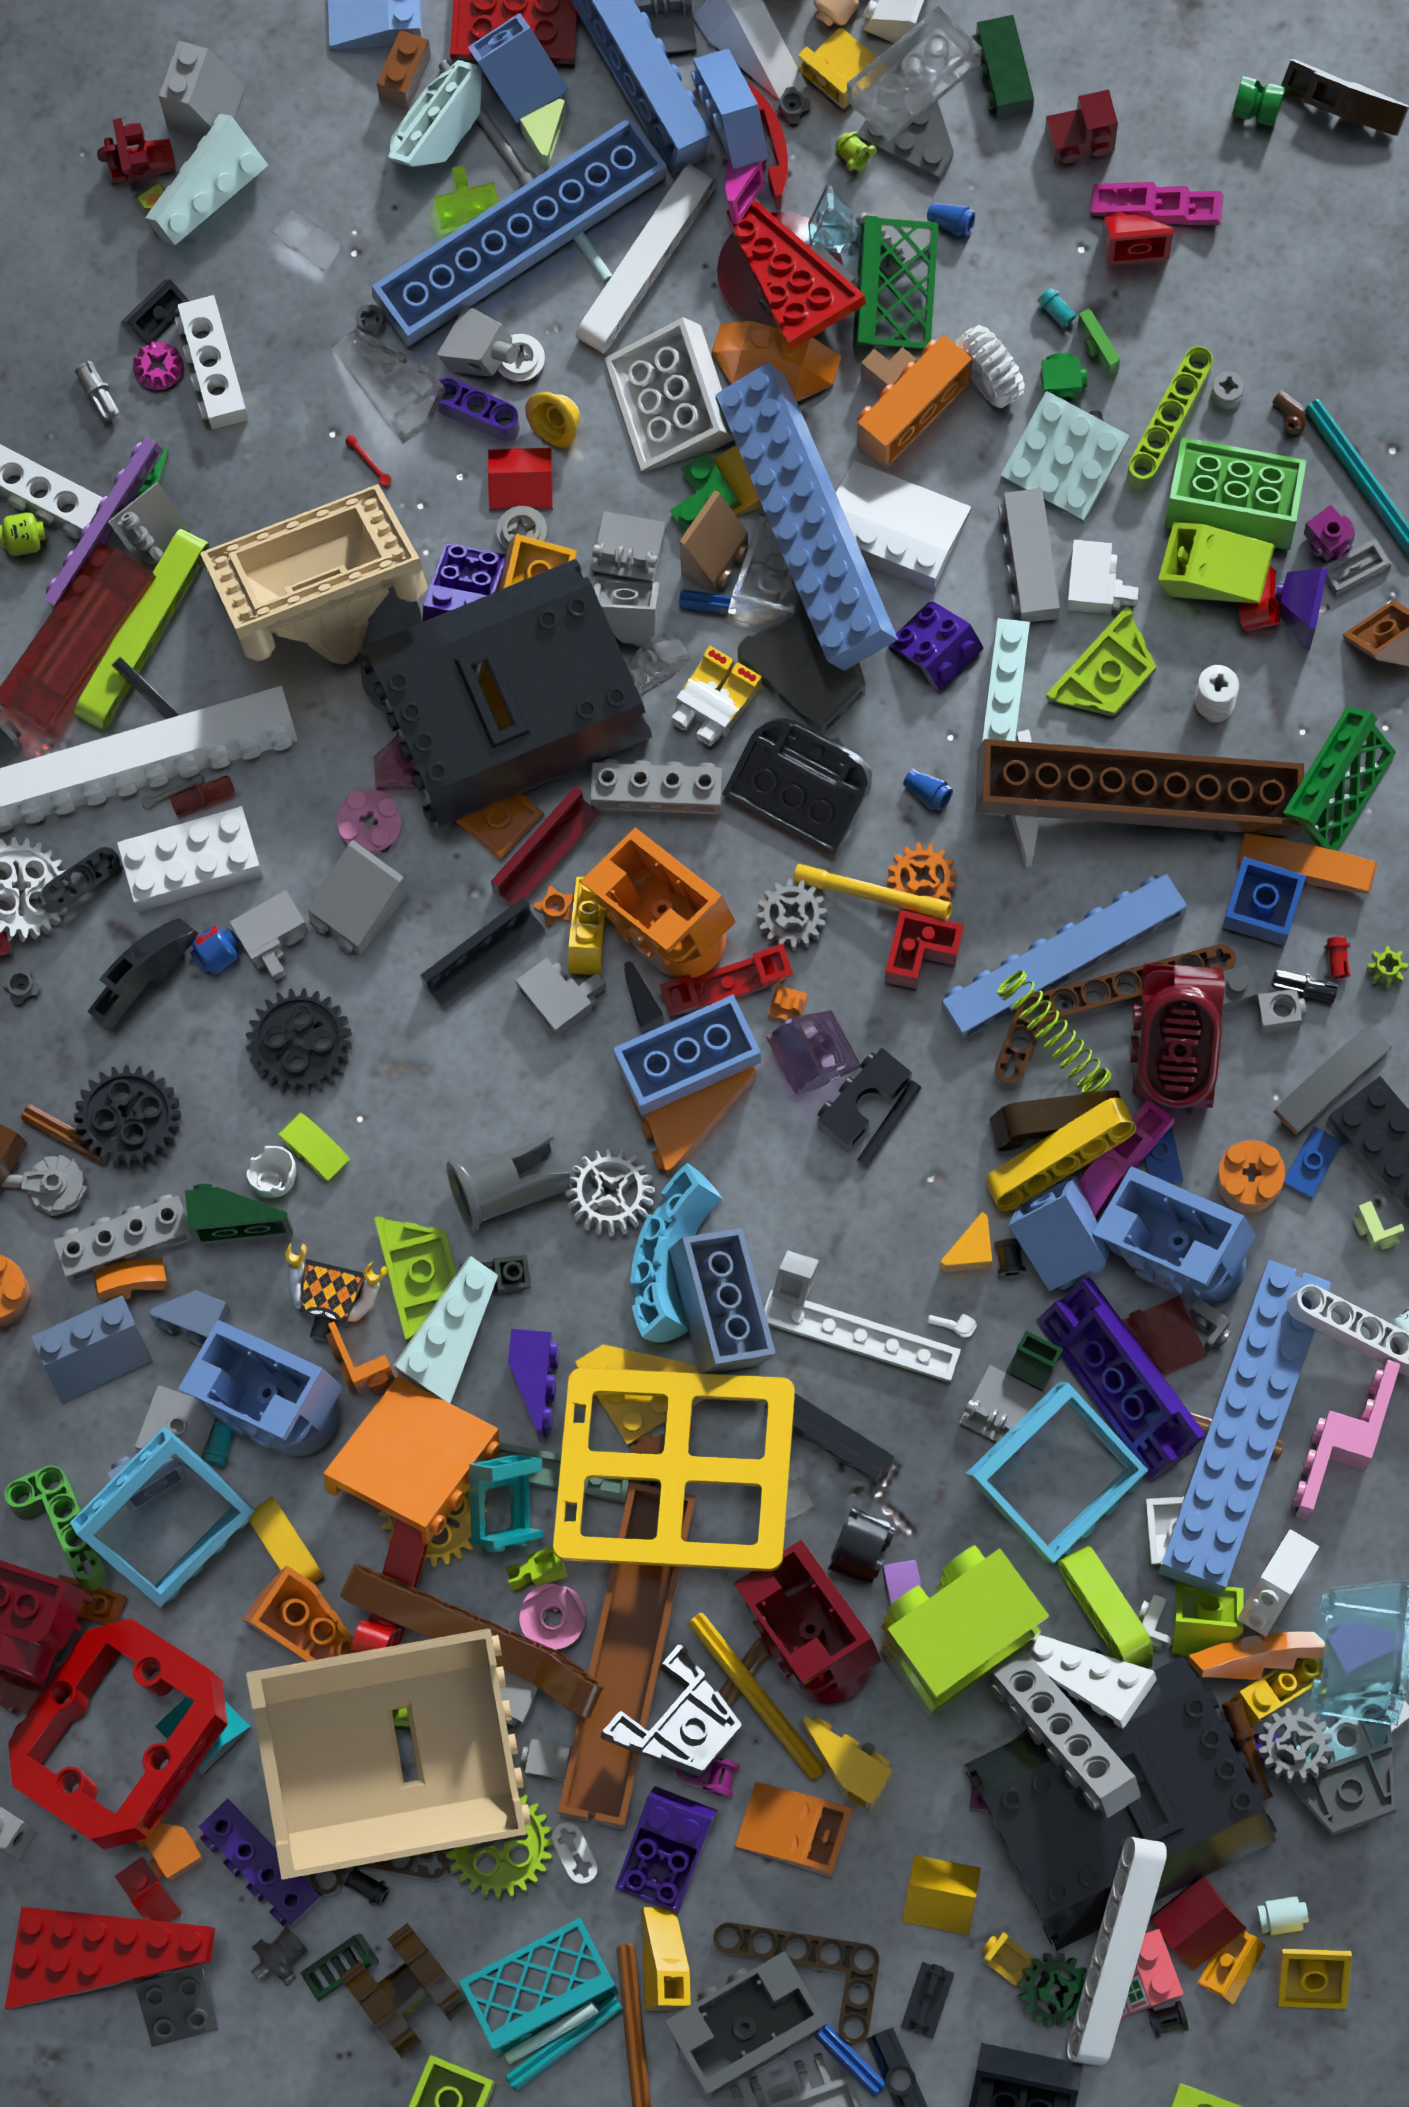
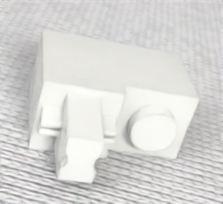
[1067,540,1139,615]

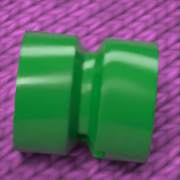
[1232,76,1285,127]

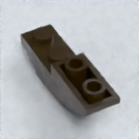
[1281,59,1409,136]

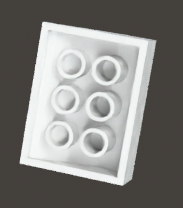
[604,317,734,472]
[836,461,971,592]

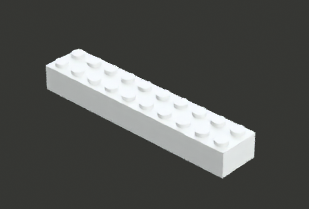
[0,685,298,833]

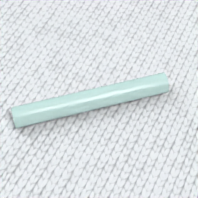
[573,232,612,283]
[504,2001,599,2065]

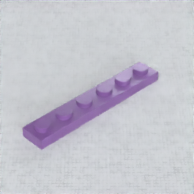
[44,437,164,612]

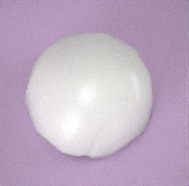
[246,1146,297,1198]

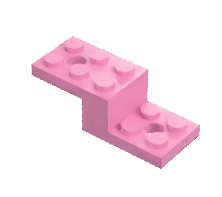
[1291,1360,1400,1521]

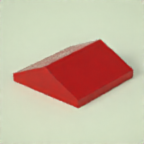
[488,447,553,511]

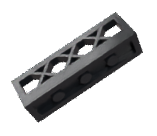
[420,897,545,1010]
[764,1393,894,1486]

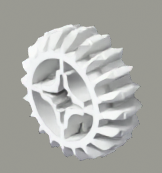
[956,325,1025,408]
[566,1148,655,1237]

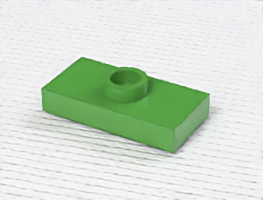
[1078,309,1120,377]

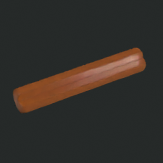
[21,1105,105,1164]

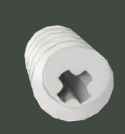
[1195,665,1239,723]

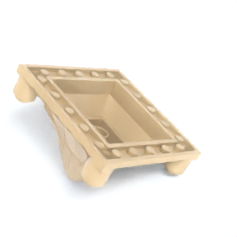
[200,484,428,664]

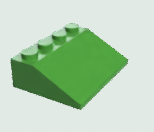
[1164,437,1307,550]

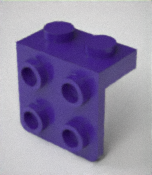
[890,601,984,692]

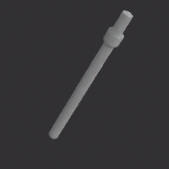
[438,60,537,187]

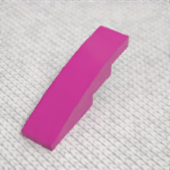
[1090,182,1224,225]

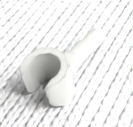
[928,1314,977,1338]

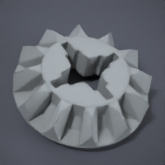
[496,506,547,550]

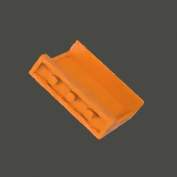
[323,1376,501,1545]

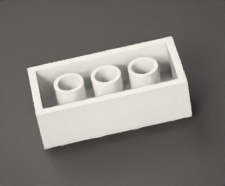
[117,806,263,913]

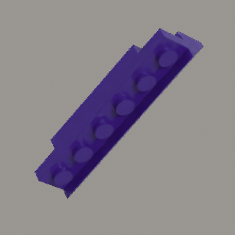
[1036,1277,1207,1479]

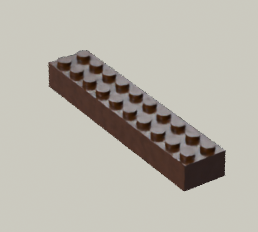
[976,739,1304,836]

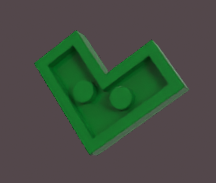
[670,451,741,534]

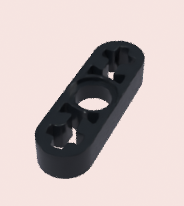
[38,847,120,913]

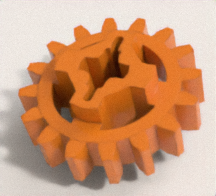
[887,842,958,913]

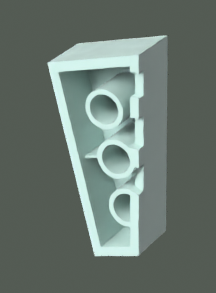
[145,114,268,245]
[392,1256,498,1403]

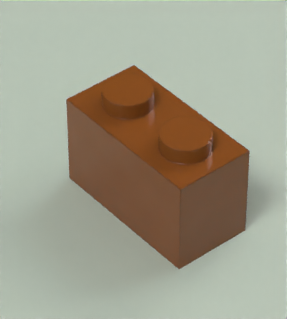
[377,30,431,109]

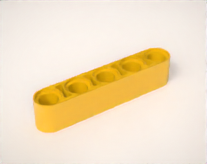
[985,1098,1136,1211]

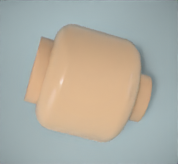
[814,0,859,27]

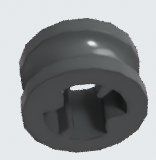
[356,304,385,336]

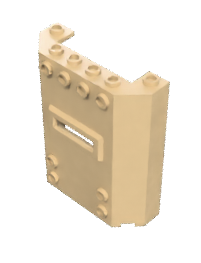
[246,1628,531,1880]

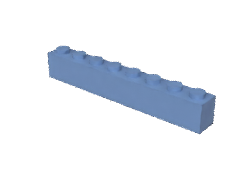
[942,874,1187,1041]

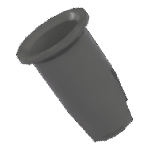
[446,1133,572,1233]

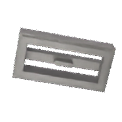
[1320,538,1392,597]

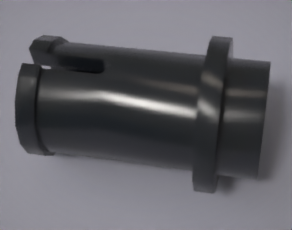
[344,1867,390,1906]

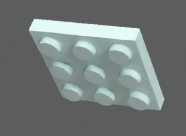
[1001,391,1131,521]

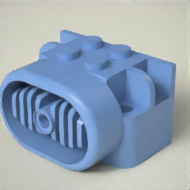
[1092,1166,1256,1305]
[178,1320,343,1456]

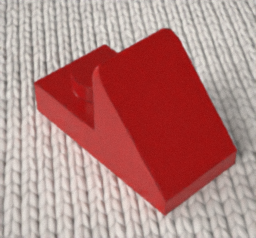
[114,1856,182,1922]

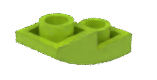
[277,1113,350,1182]

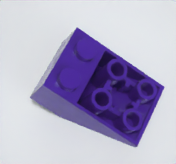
[422,542,506,622]
[508,1329,560,1443]
[615,1786,718,1913]

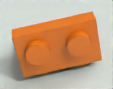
[326,1322,395,1397]

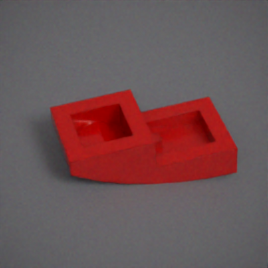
[107,139,175,183]

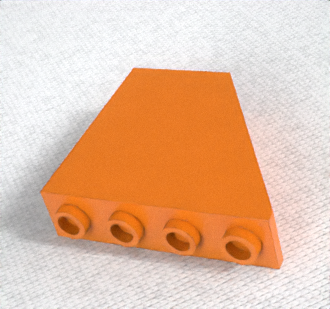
[629,1066,756,1178]

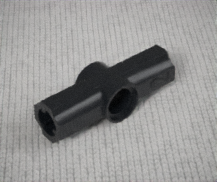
[866,2027,928,2107]

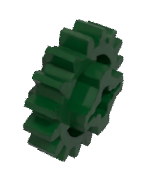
[1017,1952,1087,2028]

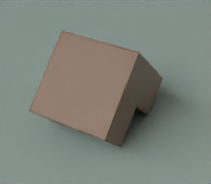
[861,347,917,393]

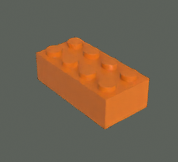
[857,334,972,469]

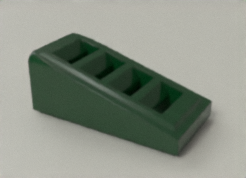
[300,1933,379,2002]

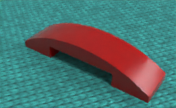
[747,83,788,209]
[659,944,794,1016]

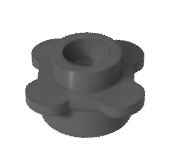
[773,87,810,124]
[2,967,40,1005]

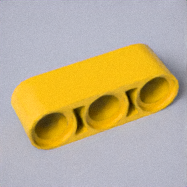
[249,1496,324,1583]

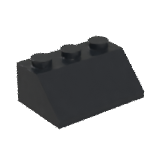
[969,2043,1083,2107]

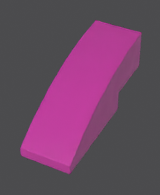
[725,158,767,225]

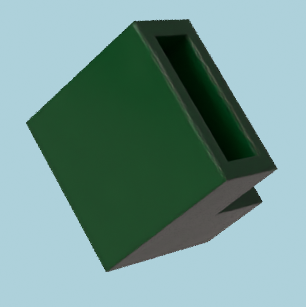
[1006,1330,1063,1392]

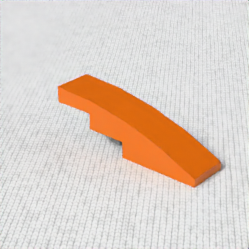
[1237,833,1377,894]
[1187,1632,1330,1680]

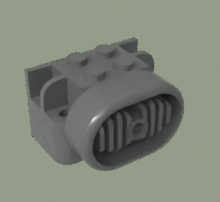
[665,1951,827,2100]

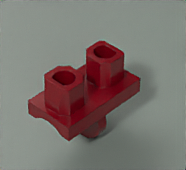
[97,118,151,183]

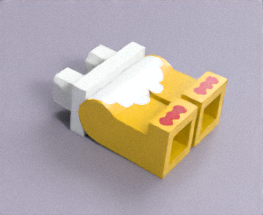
[672,645,762,746]

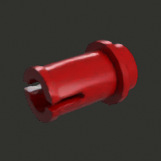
[1324,936,1351,979]

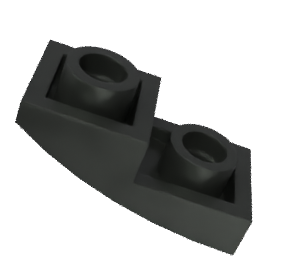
[459,1255,531,1296]

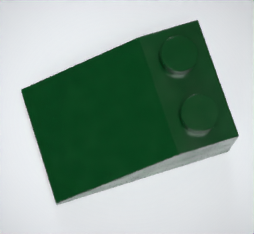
[185,1184,294,1244]

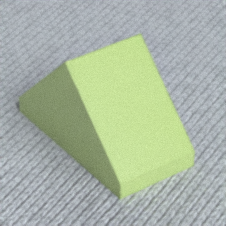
[520,99,566,169]

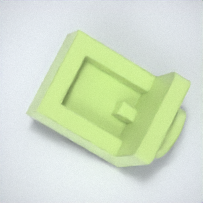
[1354,1201,1405,1250]

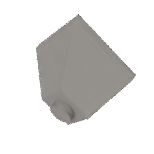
[594,579,659,646]

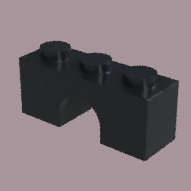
[817,1048,912,1153]

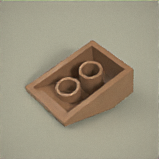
[679,491,750,594]

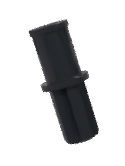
[1271,970,1338,1004]

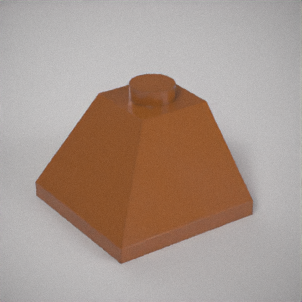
[1342,600,1409,666]

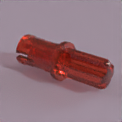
[169,775,234,816]

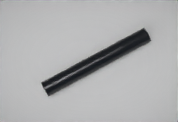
[111,656,180,719]
[857,1080,922,1167]

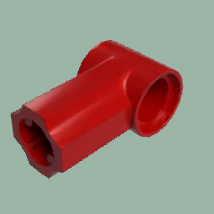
[1239,566,1281,631]

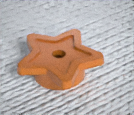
[533,886,574,927]

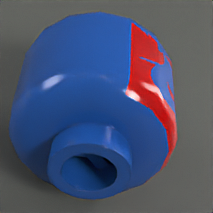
[190,926,240,974]

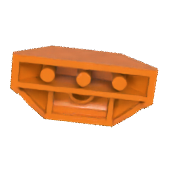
[712,321,842,402]

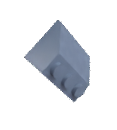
[31,1295,153,1403]

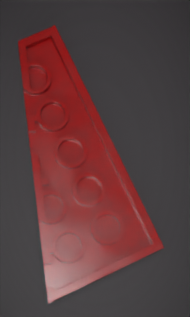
[726,199,866,351]
[5,1907,216,2010]

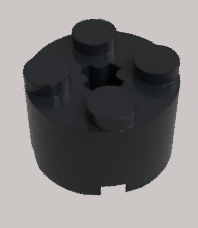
[827,1507,896,1585]

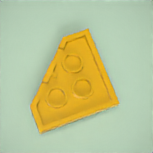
[575,1344,704,1447]

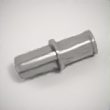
[75,361,119,421]

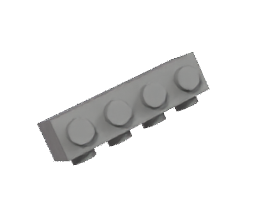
[998,488,1060,622]
[591,759,722,814]
[53,1194,193,1283]

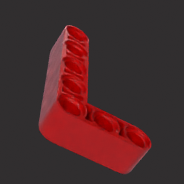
[351,1519,430,1653]

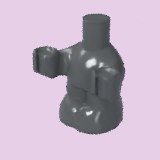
[251,1927,308,1986]

